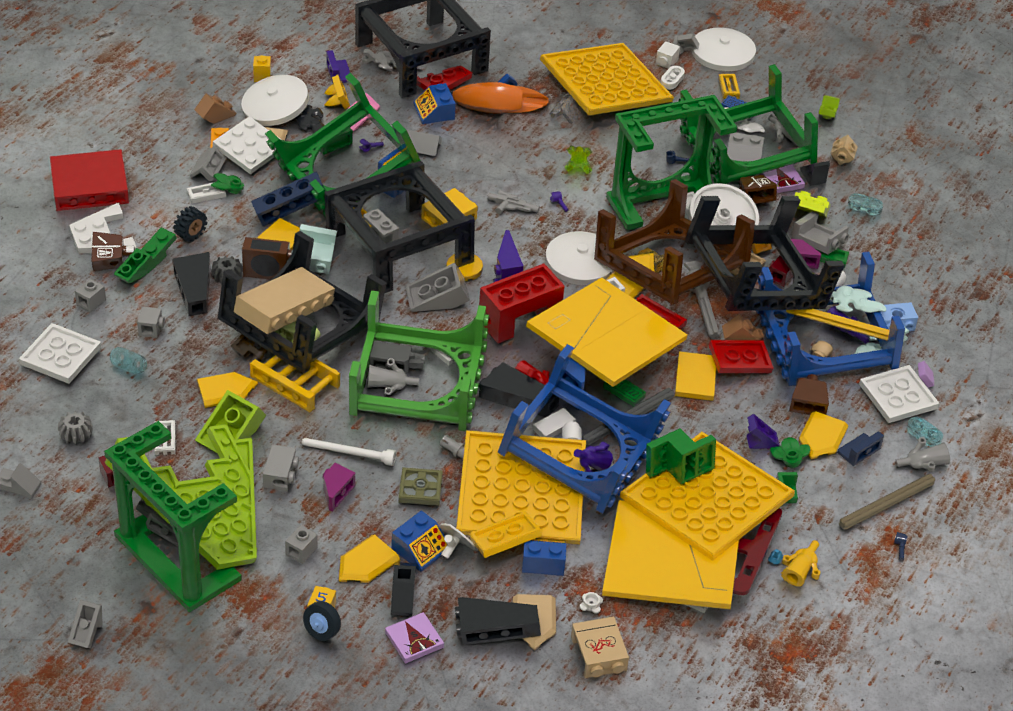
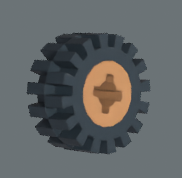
[173,206,208,242]

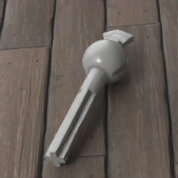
[684,261,720,339]

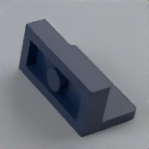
[837,431,884,466]

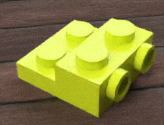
[795,191,831,218]

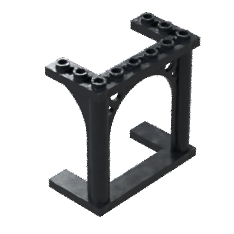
[355,0,491,98]
[324,161,475,293]
[685,196,845,311]
[217,231,387,373]

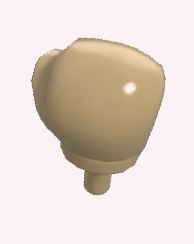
[811,340,833,357]

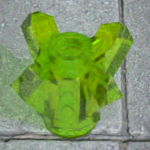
[564,145,592,174]

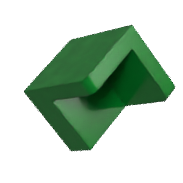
[776,472,798,503]

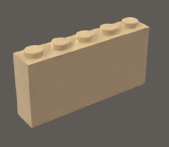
[234,267,335,334]

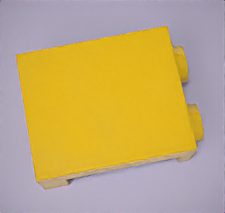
[421,188,478,227]

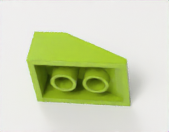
[195,390,266,454]

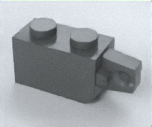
[370,341,425,374]
[136,498,178,546]

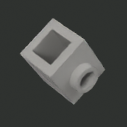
[75,279,106,312]
[137,306,165,338]
[285,525,318,564]

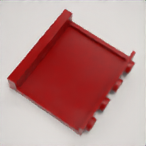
[50,149,129,211]

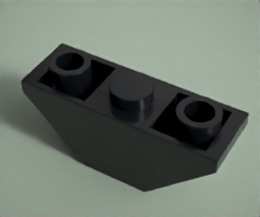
[391,562,417,616]

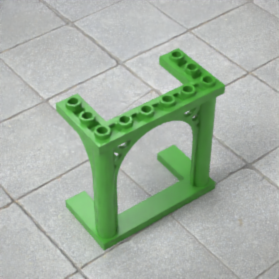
[349,291,489,431]

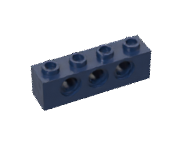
[251,171,326,226]

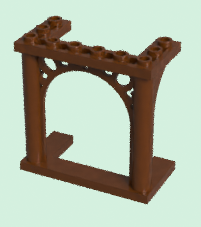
[594,179,755,305]

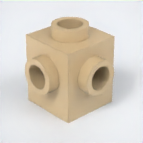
[830,135,858,165]

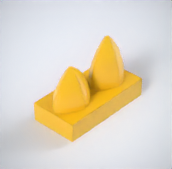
[324,75,350,109]

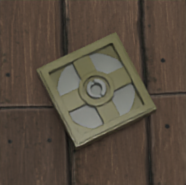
[398,467,443,506]

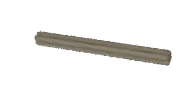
[839,474,935,530]

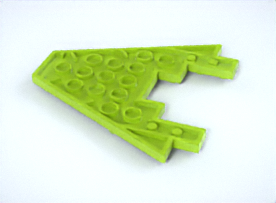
[105,424,257,569]

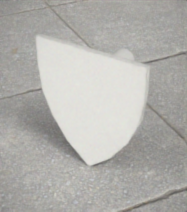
[439,523,478,559]

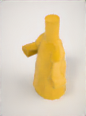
[781,540,821,587]

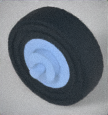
[303,601,341,641]

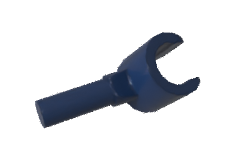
[666,150,689,164]
[894,532,908,561]

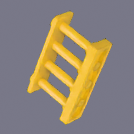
[250,355,340,413]

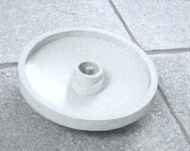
[691,28,756,71]
[241,75,309,126]
[688,183,759,225]
[545,231,614,285]

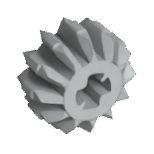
[58,411,93,444]

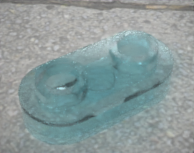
[848,193,883,215]
[110,347,147,374]
[907,417,943,447]

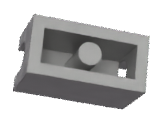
[263,444,299,491]

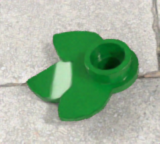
[211,173,244,194]
[770,437,810,468]

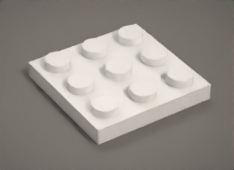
[213,116,282,174]
[19,323,102,384]
[859,365,940,423]

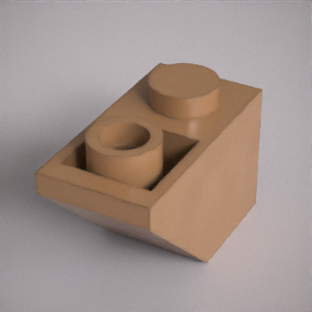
[194,93,237,124]
[722,314,764,341]

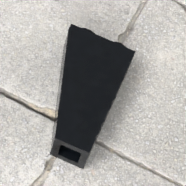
[172,252,211,316]
[479,362,559,417]
[455,597,541,645]

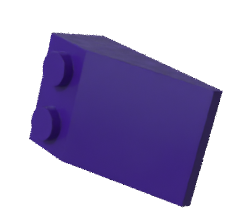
[493,230,524,283]

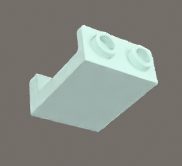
[300,224,337,274]

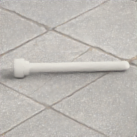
[301,438,397,466]

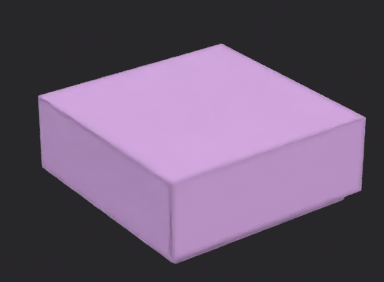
[918,361,934,388]

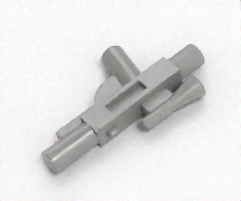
[487,190,540,214]

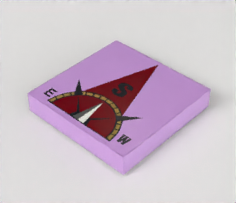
[760,165,805,193]
[385,612,444,664]

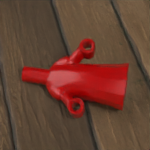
[515,360,550,385]

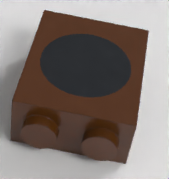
[242,237,292,280]

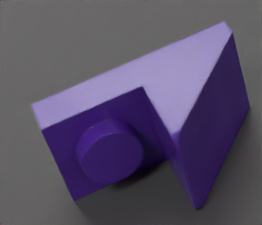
[747,414,780,449]

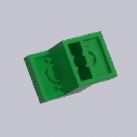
[646,428,716,484]

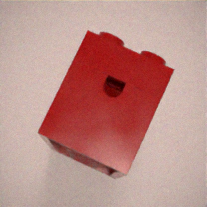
[479,263,565,344]

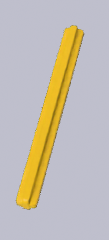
[786,309,890,341]

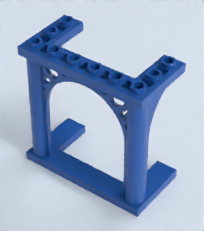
[756,252,905,386]
[498,344,671,514]

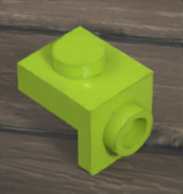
[818,95,840,119]

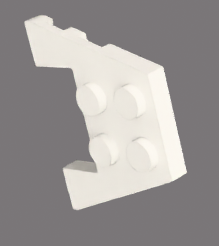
[69,203,137,254]

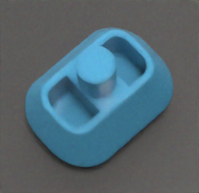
[768,549,783,564]

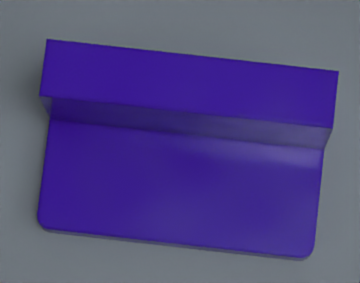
[326,50,350,83]

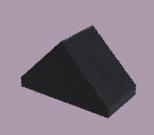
[800,161,830,186]

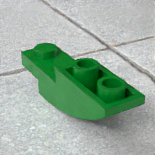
[114,227,177,283]

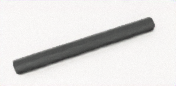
[582,387,674,446]

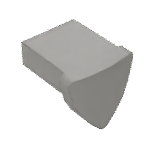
[673,33,699,55]

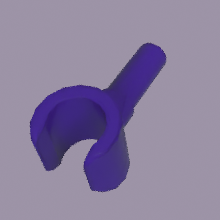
[359,139,384,152]
[550,191,569,212]

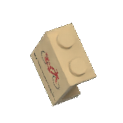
[571,616,629,678]

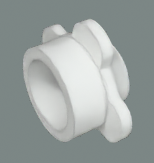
[580,592,603,614]

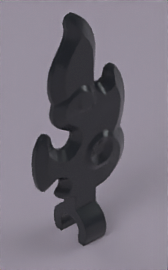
[295,105,325,134]

